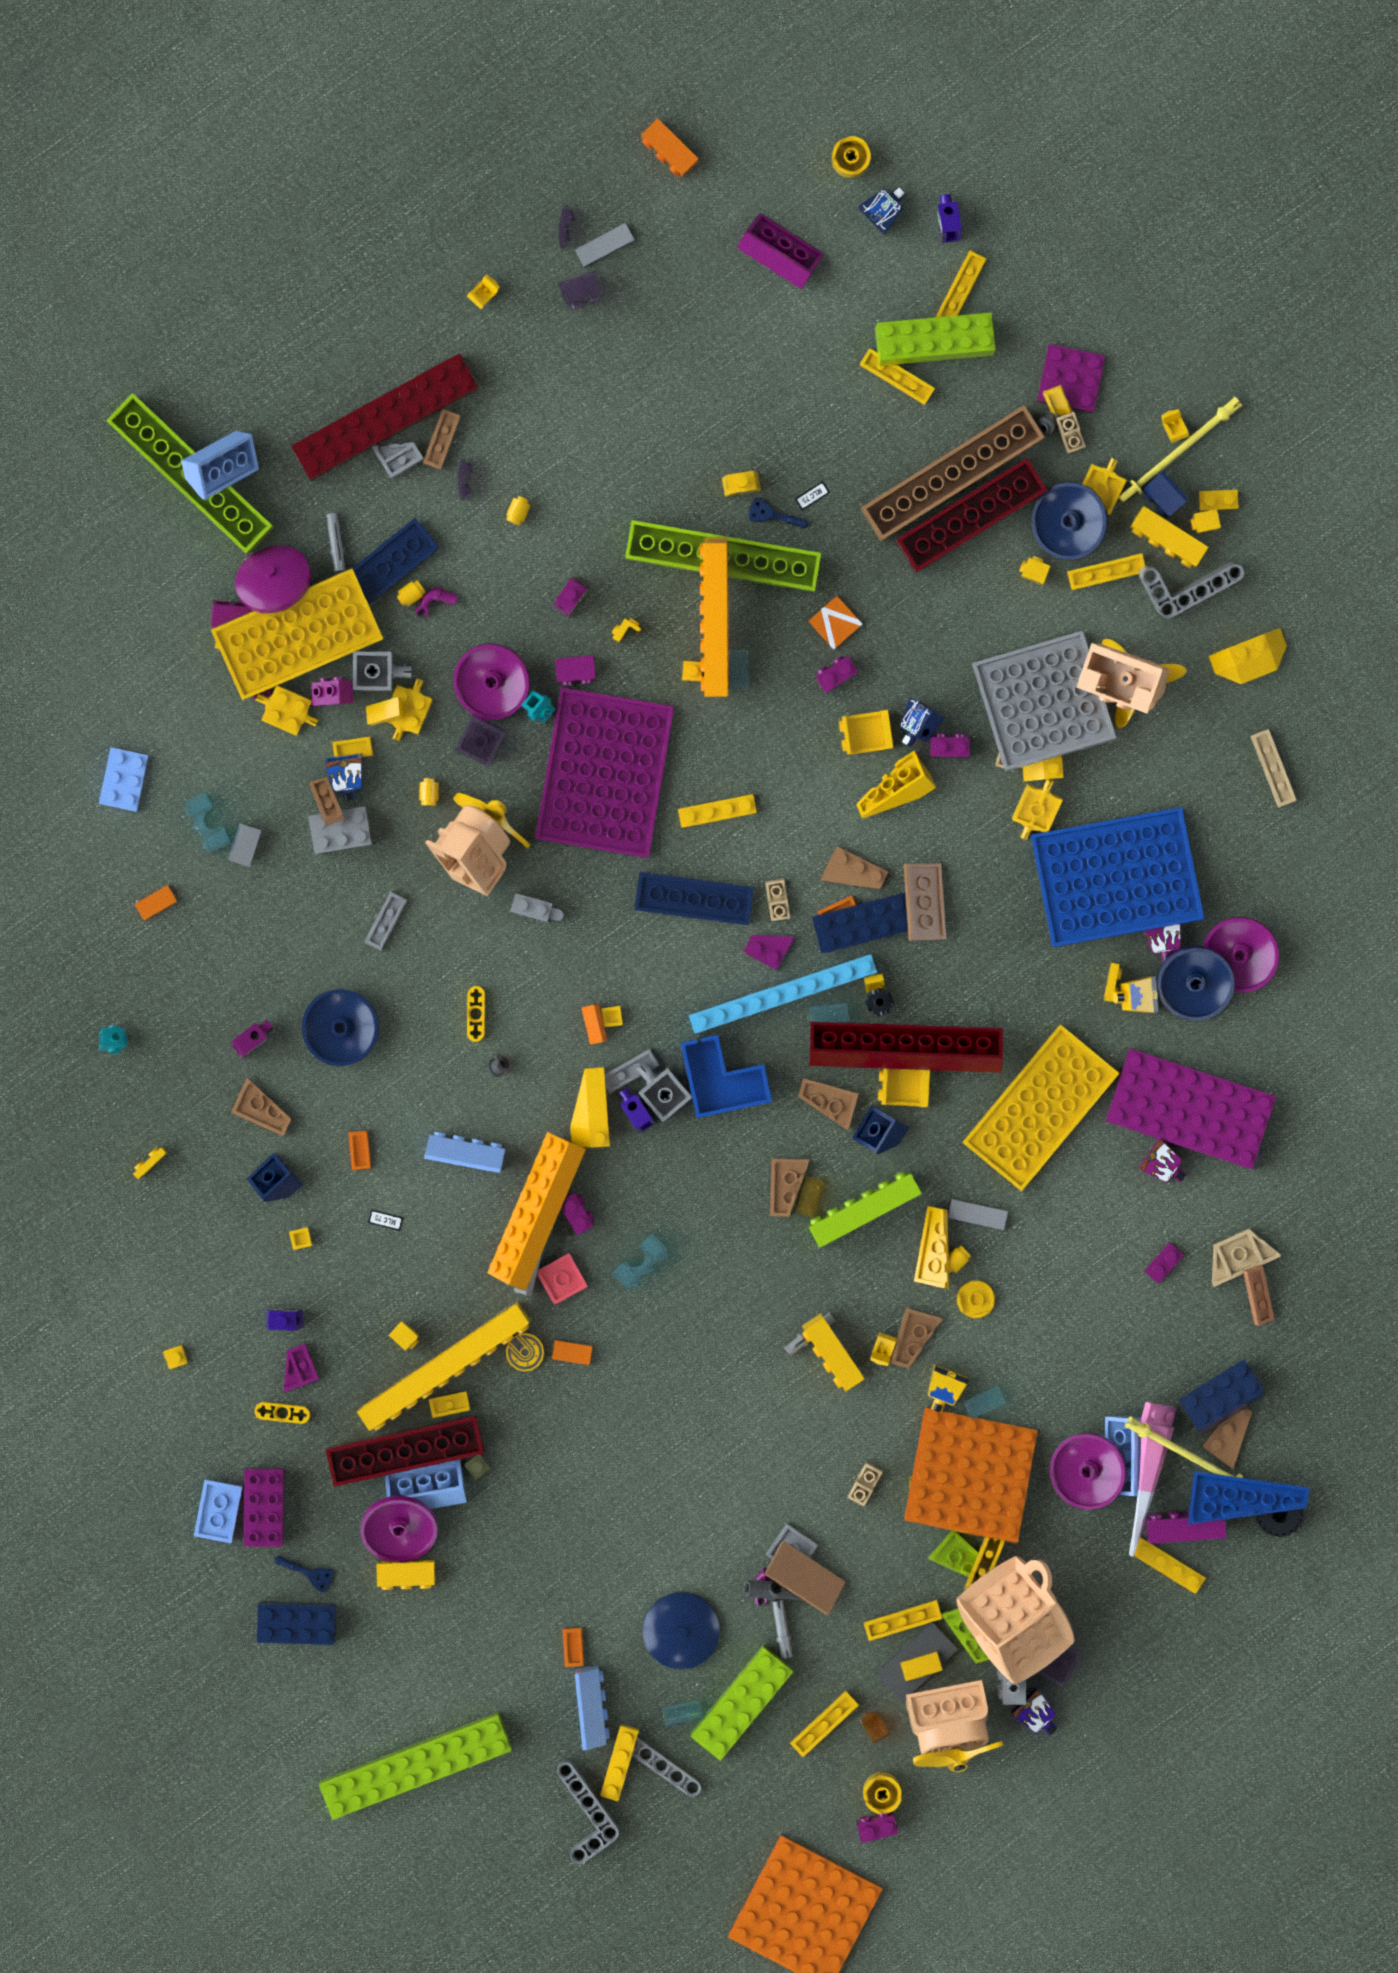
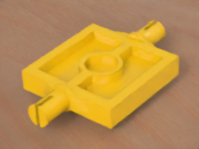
[1082,458,1126,515]
[386,678,433,742]
[255,685,318,736]
[1012,779,1063,840]

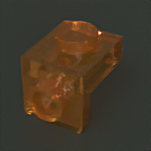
[860,1711,890,1744]

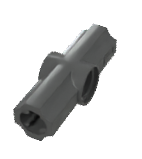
[744,1580,801,1601]

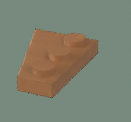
[820,846,888,889]
[231,1078,292,1136]
[798,1078,858,1130]
[770,1158,810,1217]
[889,1308,943,1369]
[1202,1408,1252,1469]

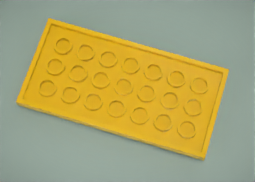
[211,568,383,700]
[962,1024,1119,1191]

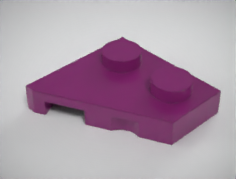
[743,935,794,970]
[283,1343,319,1393]

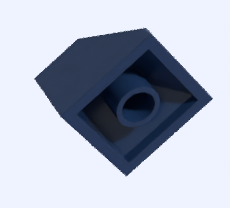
[852,1105,909,1155]
[247,1153,303,1202]

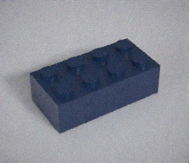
[1179,1359,1266,1436]
[257,1601,336,1645]

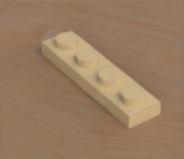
[1250,729,1296,807]

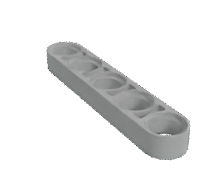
[632,1736,701,1797]

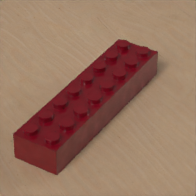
[896,458,1048,574]
[325,1414,485,1487]

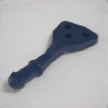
[749,498,808,528]
[275,1556,333,1592]

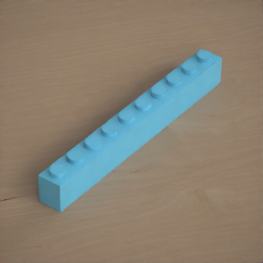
[689,954,877,1034]

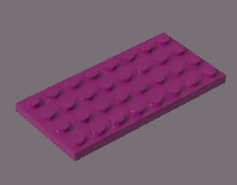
[1106,1048,1276,1169]

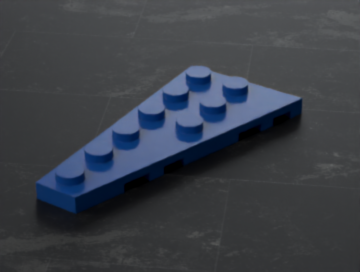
[1187,1471,1309,1525]

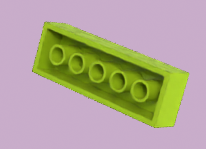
[875,313,996,366]
[808,1170,922,1248]
[691,1645,793,1761]

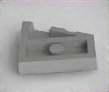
[372,442,424,479]

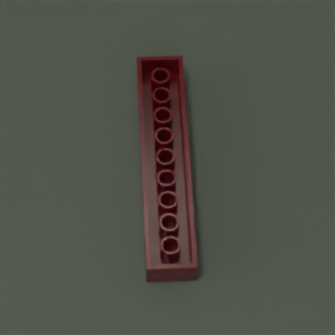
[291,353,479,481]
[809,1022,1003,1073]

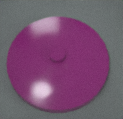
[235,546,311,613]
[453,643,530,720]
[1203,917,1280,993]
[1050,1433,1127,1510]
[360,1496,437,1562]

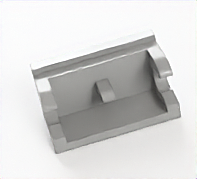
[228,823,262,867]

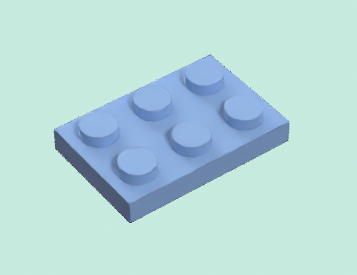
[99,747,149,812]
[194,1479,243,1543]

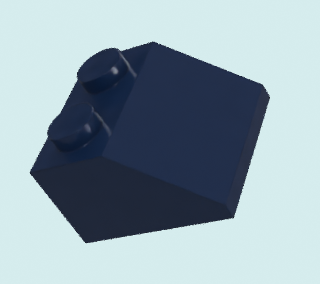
[1143,471,1189,518]

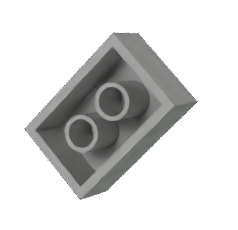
[308,807,373,854]

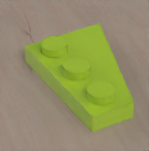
[927,1531,978,1577]
[941,1608,990,1664]

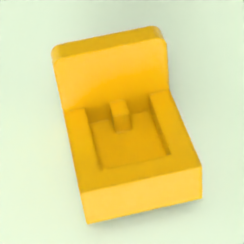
[467,275,500,309]
[1161,409,1189,443]
[612,618,641,643]
[870,1332,897,1366]

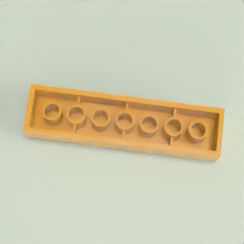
[700,537,729,697]
[487,1132,586,1291]

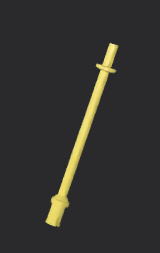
[1119,397,1242,503]
[1125,1416,1243,1478]

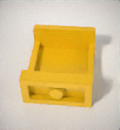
[839,710,893,755]
[878,1069,930,1107]

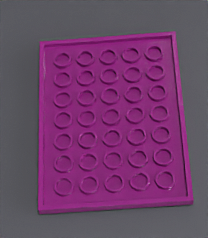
[535,687,674,858]

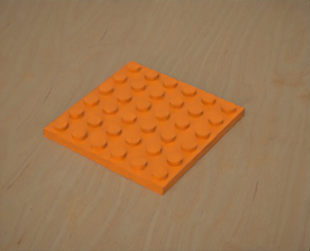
[904,1408,1038,1544]
[728,1835,883,1973]

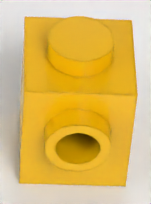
[1190,509,1221,534]
[1019,556,1050,585]
[389,1320,419,1351]

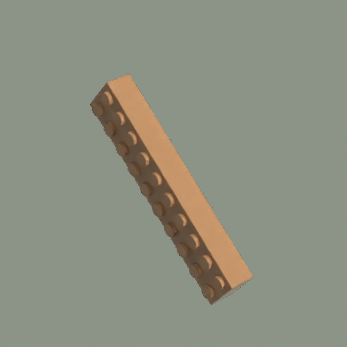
[860,405,1045,542]

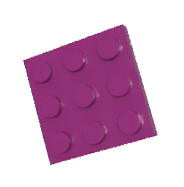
[1037,344,1105,413]

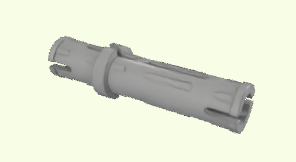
[326,513,346,572]
[784,1312,836,1357]
[771,1599,793,1659]

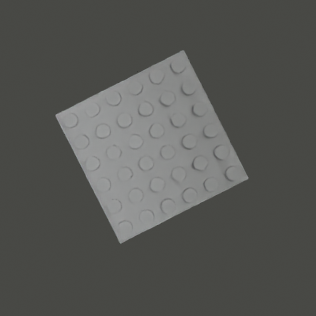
[972,631,1116,772]

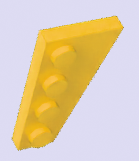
[914,1206,949,1289]

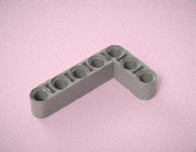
[1139,562,1244,619]
[557,1759,619,1864]

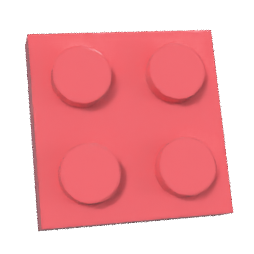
[537,1253,588,1305]

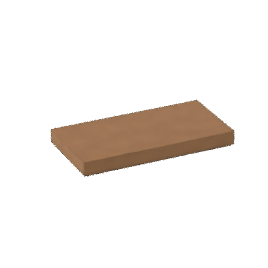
[904,863,947,941]
[765,1541,845,1615]

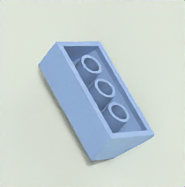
[181,431,259,500]
[424,1132,506,1173]
[1105,1416,1142,1496]
[385,1459,467,1509]
[575,1666,610,1750]

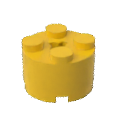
[832,136,871,178]
[863,1772,902,1814]

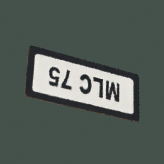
[795,481,830,511]
[368,1209,403,1231]

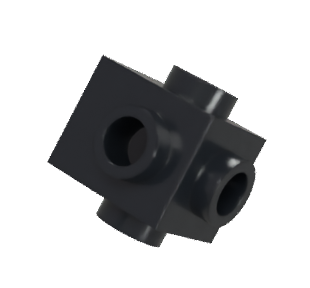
[865,987,894,1016]

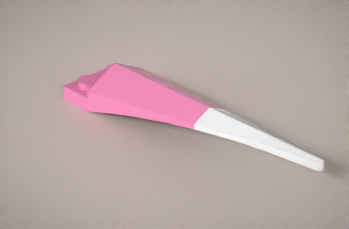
[1129,1402,1177,1557]

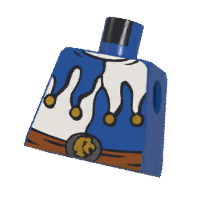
[325,753,362,800]

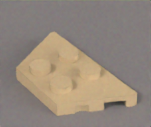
[1212,1229,1281,1287]

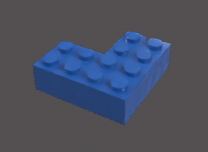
[680,1034,772,1118]

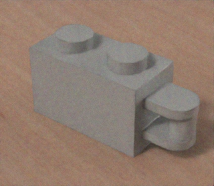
[510,893,564,922]

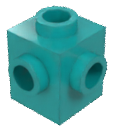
[521,690,555,724]
[99,1025,128,1054]

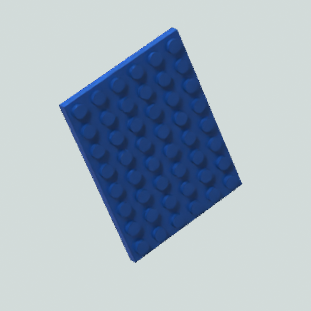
[1031,807,1204,948]

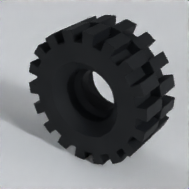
[1255,1509,1304,1537]

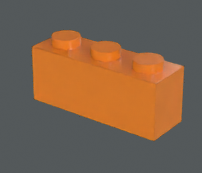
[641,118,699,178]

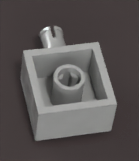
[353,651,412,692]
[636,1062,692,1122]
[997,1669,1026,1705]

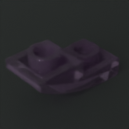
[559,205,575,248]
[458,458,473,501]

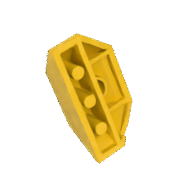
[1208,628,1287,684]

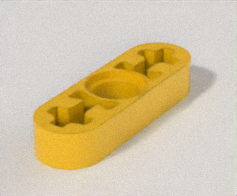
[467,986,485,1042]
[254,1401,311,1424]

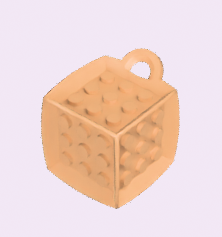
[956,1556,1075,1684]

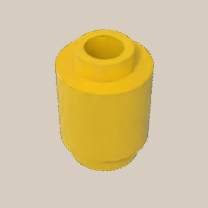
[506,496,531,526]
[397,580,426,607]
[419,778,439,806]
[948,1245,971,1273]

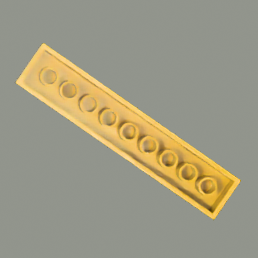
[357,1302,531,1431]

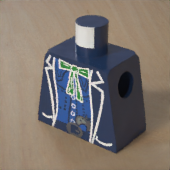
[859,187,905,235]
[899,698,945,747]

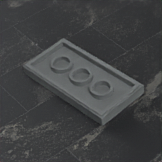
[876,1622,958,1702]

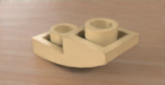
[1056,411,1086,454]
[765,878,790,921]
[847,1461,883,1506]

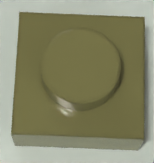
[464,1455,491,1480]

